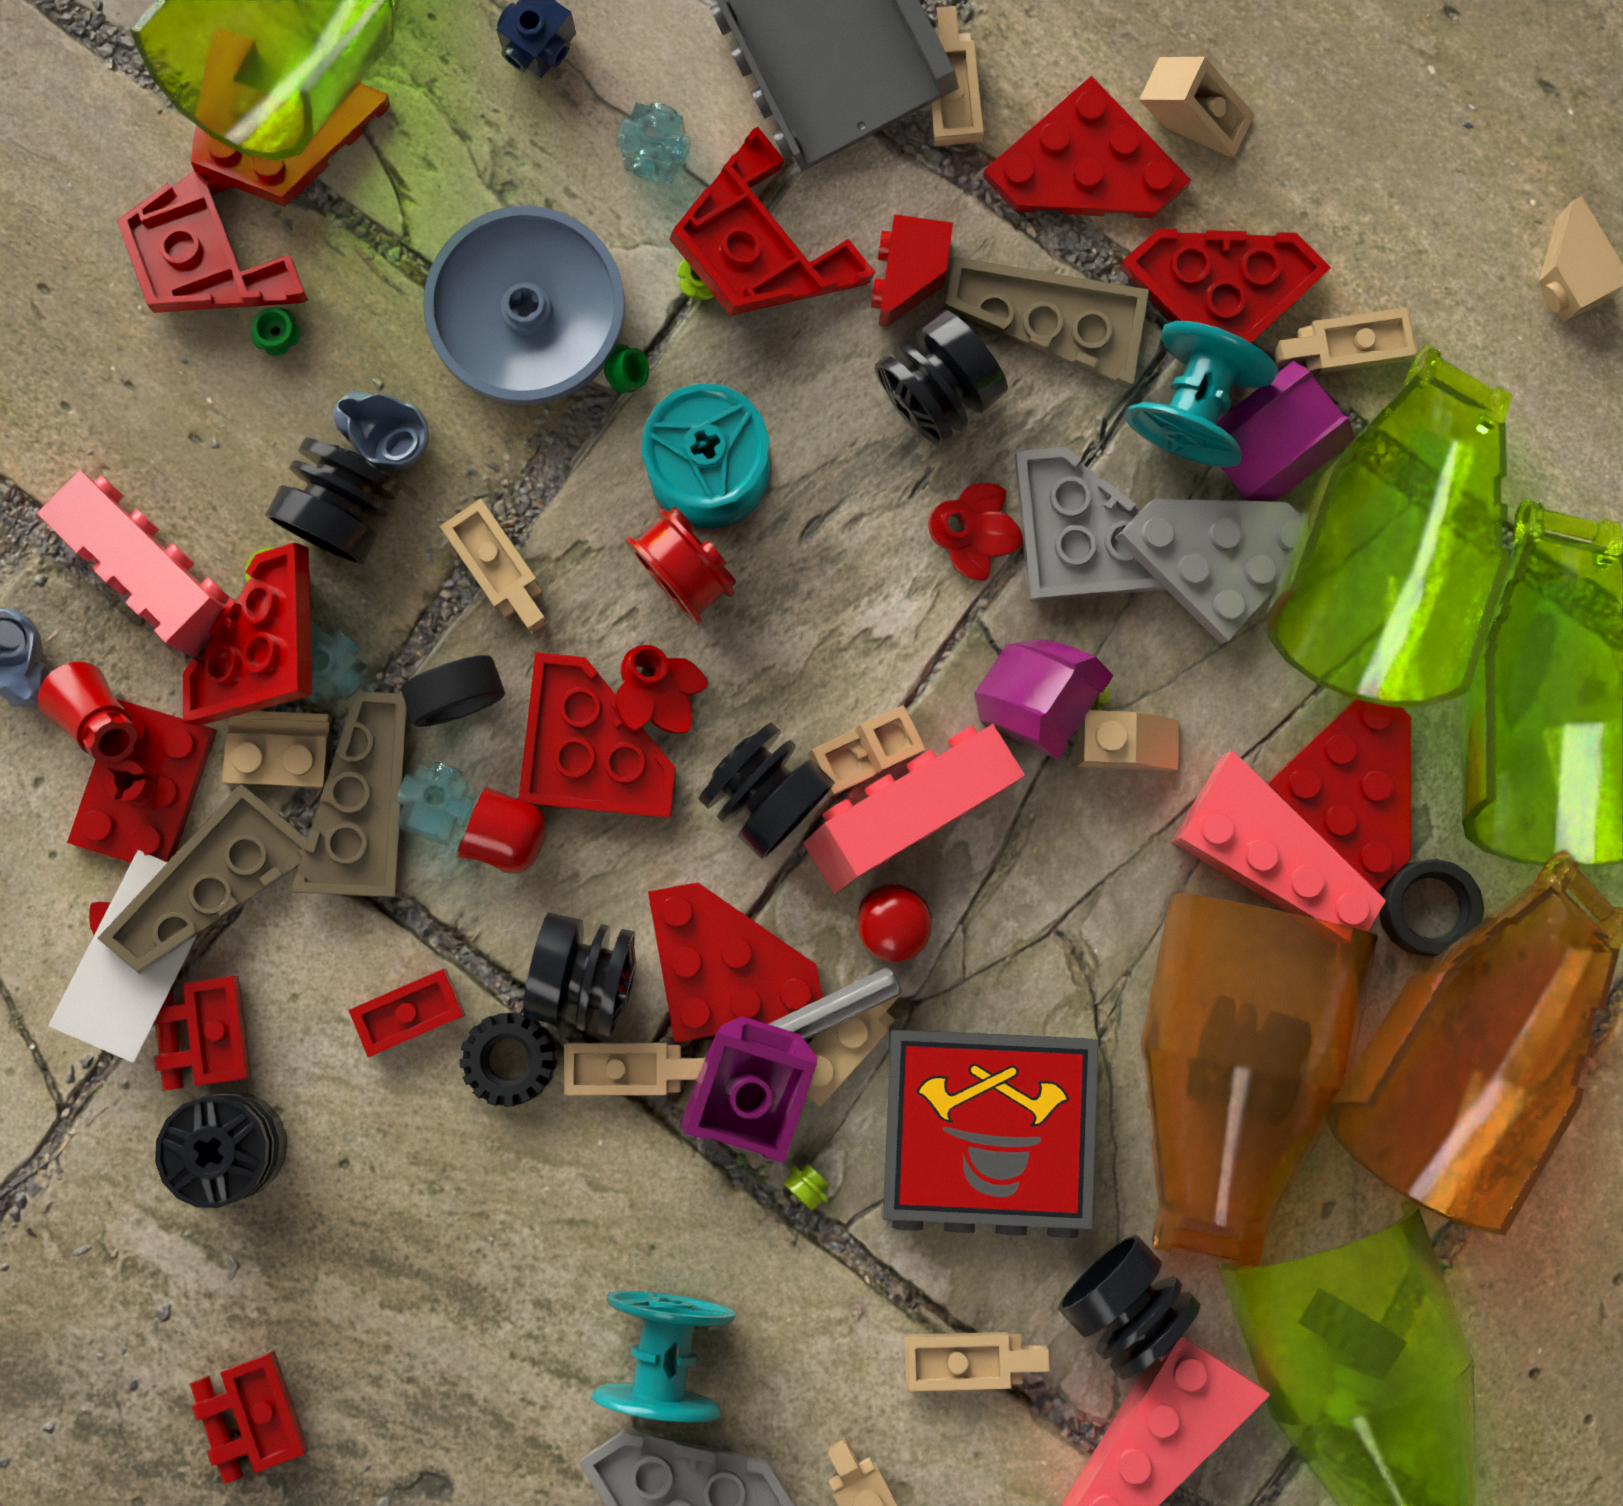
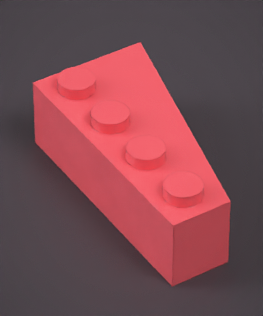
[37,470,231,658]
[803,724,1026,894]
[1171,750,1386,946]
[1061,1335,1271,1506]

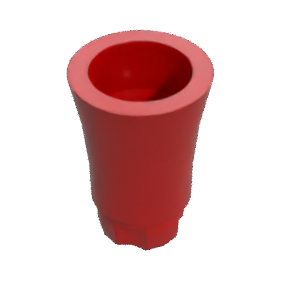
[37,662,138,763]

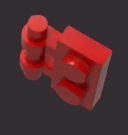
[153,976,251,1091]
[189,1350,309,1484]

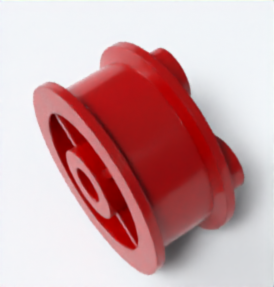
[625,506,737,625]

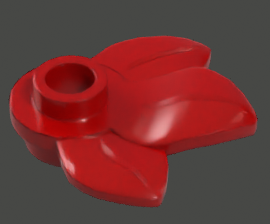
[928,483,1023,581]
[615,645,708,734]

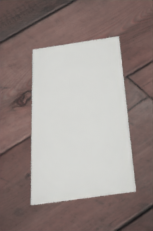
[48,850,197,1063]

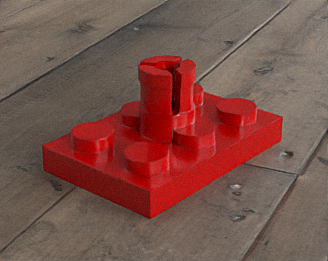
[67,699,218,863]

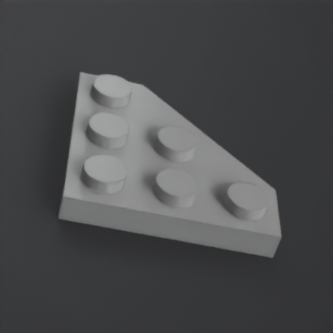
[1014,447,1166,602]
[1115,499,1322,644]
[579,1429,797,1506]

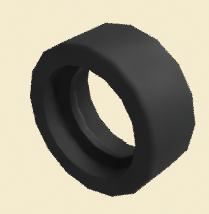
[401,655,505,727]
[1379,859,1484,957]

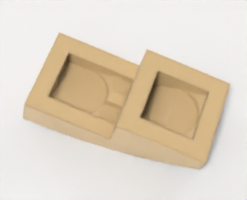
[807,705,926,798]

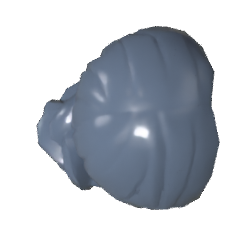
[333,390,429,473]
[0,608,50,707]

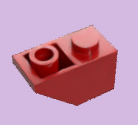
[871,214,953,327]

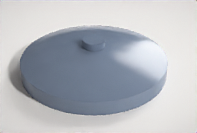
[423,206,626,406]

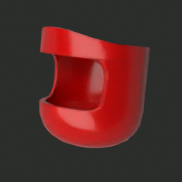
[456,787,547,874]
[857,884,932,962]

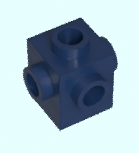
[496,0,576,78]

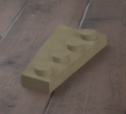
[944,257,1149,390]
[290,691,406,897]
[97,784,307,974]

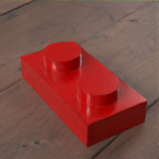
[348,968,466,1057]

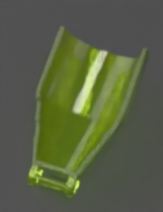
[130,0,405,161]
[1266,344,1512,707]
[1462,499,1623,868]
[1217,1200,1476,1506]

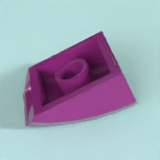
[1216,361,1356,502]
[974,639,1113,761]
[680,1016,818,1163]

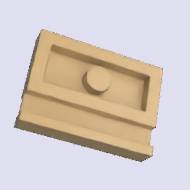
[222,711,332,789]

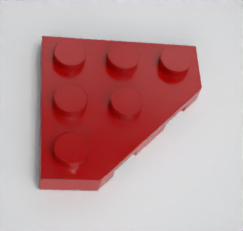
[982,75,1191,219]
[1119,228,1331,344]
[182,542,312,726]
[518,652,676,819]
[1267,681,1411,891]
[648,882,823,1043]

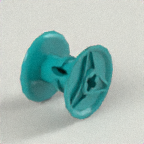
[1124,321,1280,467]
[641,383,771,529]
[591,1291,736,1423]

